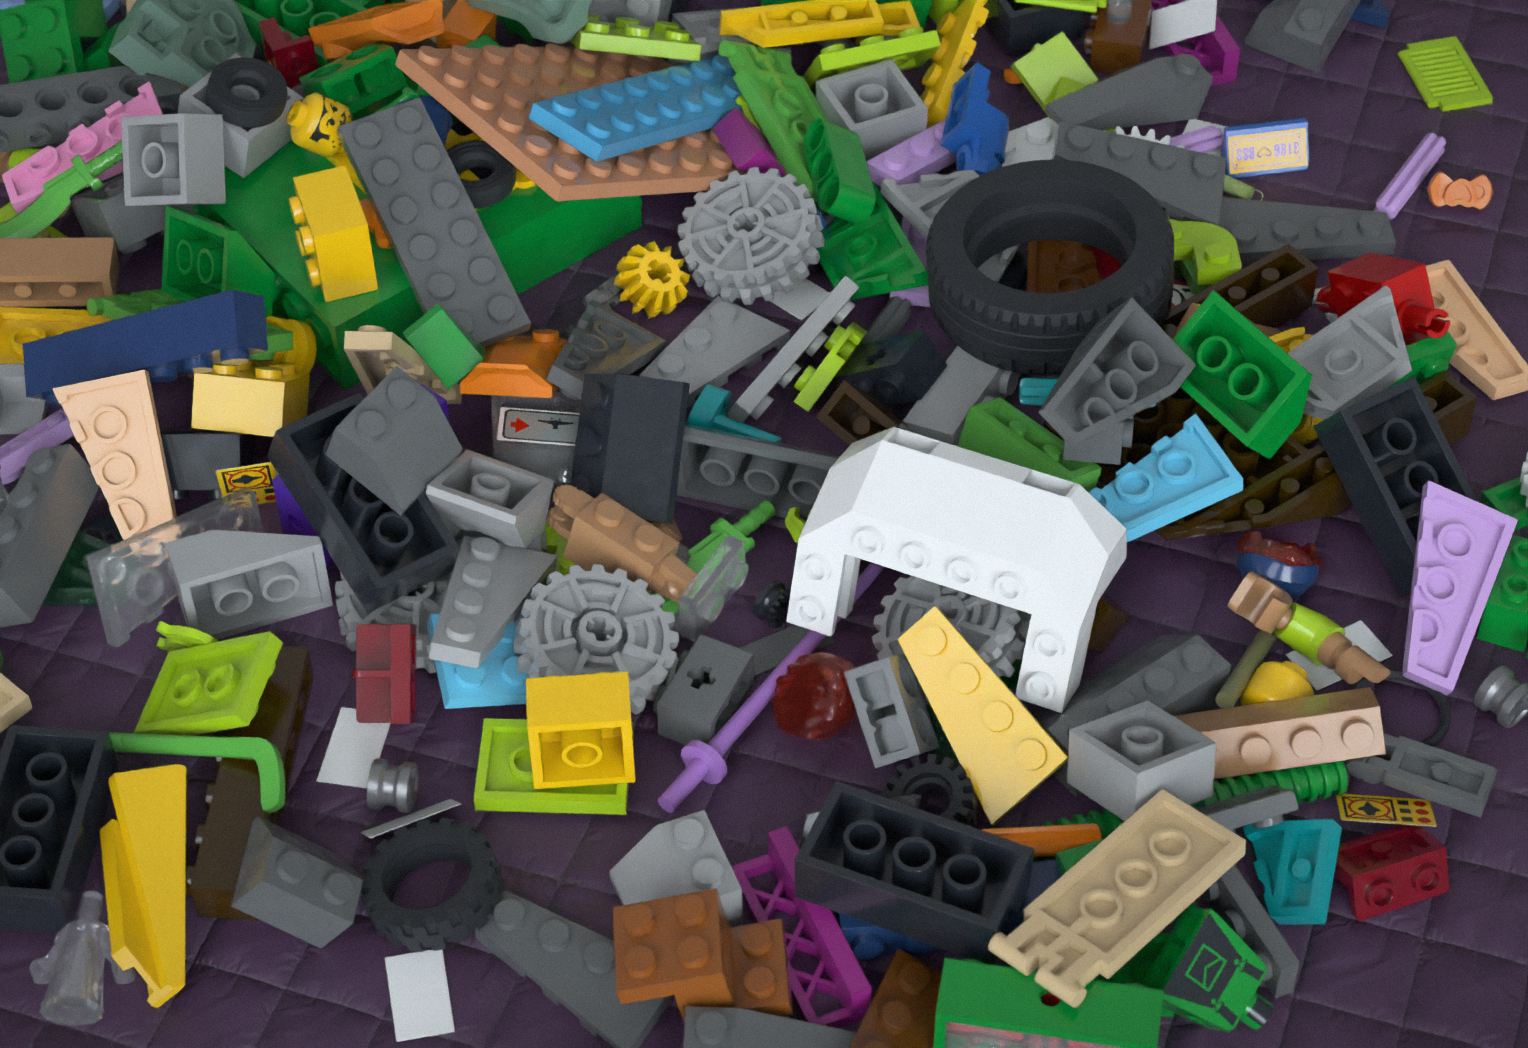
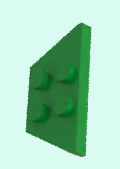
[816,183,928,300]

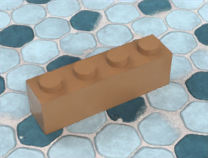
[0,237,120,307]
[1174,687,1386,779]

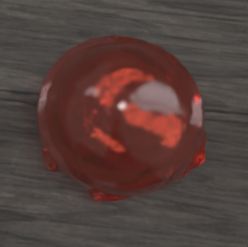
[772,652,857,741]

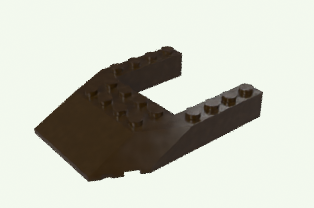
[1043,244,1477,541]

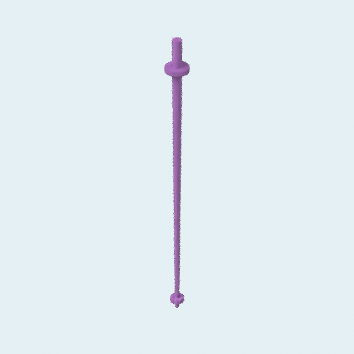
[658,562,885,813]

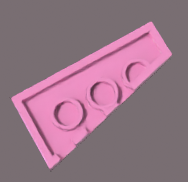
[2,81,164,215]

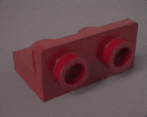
[259,17,318,89]
[1334,825,1449,921]

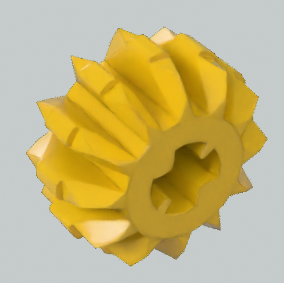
[613,241,690,319]

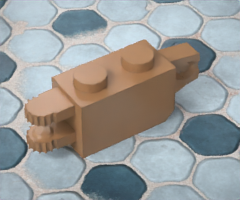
[546,484,699,605]

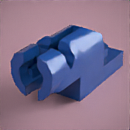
[940,63,1009,176]

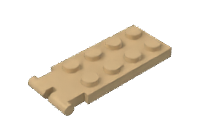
[988,789,1246,1008]

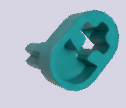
[686,384,782,443]

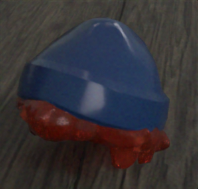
[1235,531,1324,603]

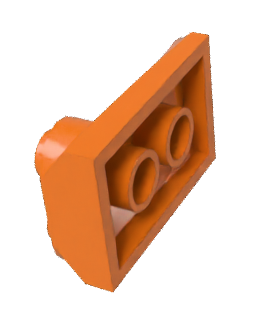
[308,0,445,61]
[460,329,568,398]

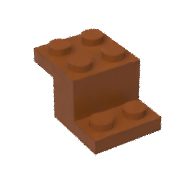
[613,888,793,1024]

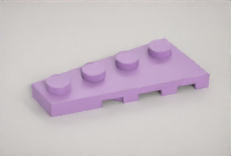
[1402,480,1518,696]

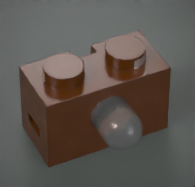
[1084,0,1152,74]

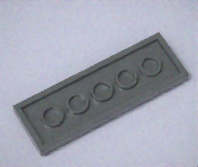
[337,97,531,348]

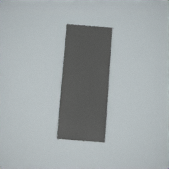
[740,625,835,676]

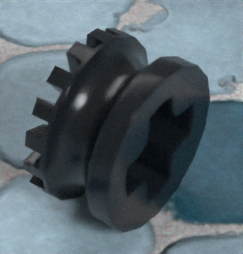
[753,580,791,629]

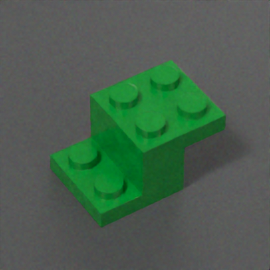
[0,0,108,84]

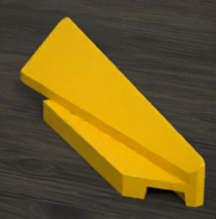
[718,0,920,48]
[99,764,186,1008]

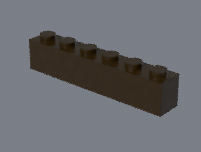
[186,646,314,921]

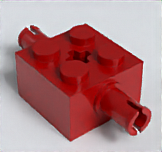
[1316,253,1450,346]

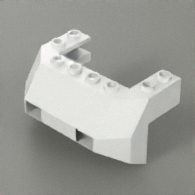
[786,427,1127,713]

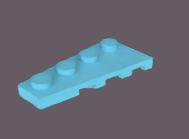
[1089,414,1243,542]

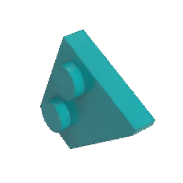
[1243,819,1342,925]

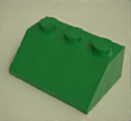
[162,205,277,317]
[1173,290,1312,459]

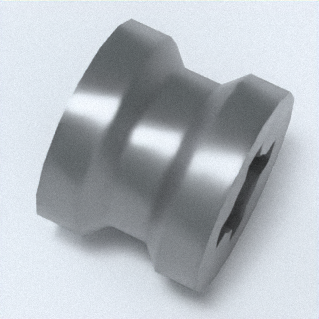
[1474,665,1528,729]
[367,758,418,813]

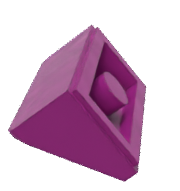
[713,108,786,178]

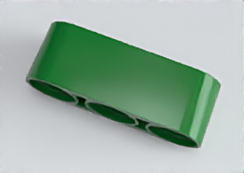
[803,118,876,225]

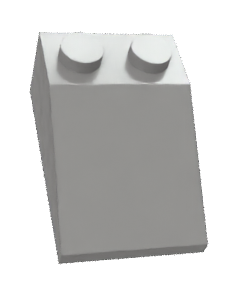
[165,530,333,640]

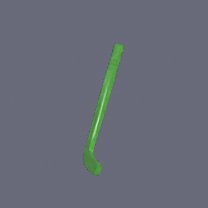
[109,732,285,813]

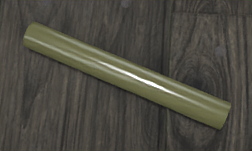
[1216,629,1278,709]

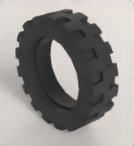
[361,818,504,952]

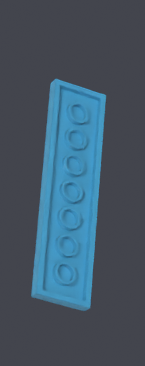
[528,55,744,162]

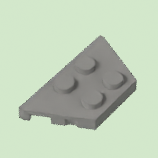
[880,170,1021,283]
[1288,286,1412,420]

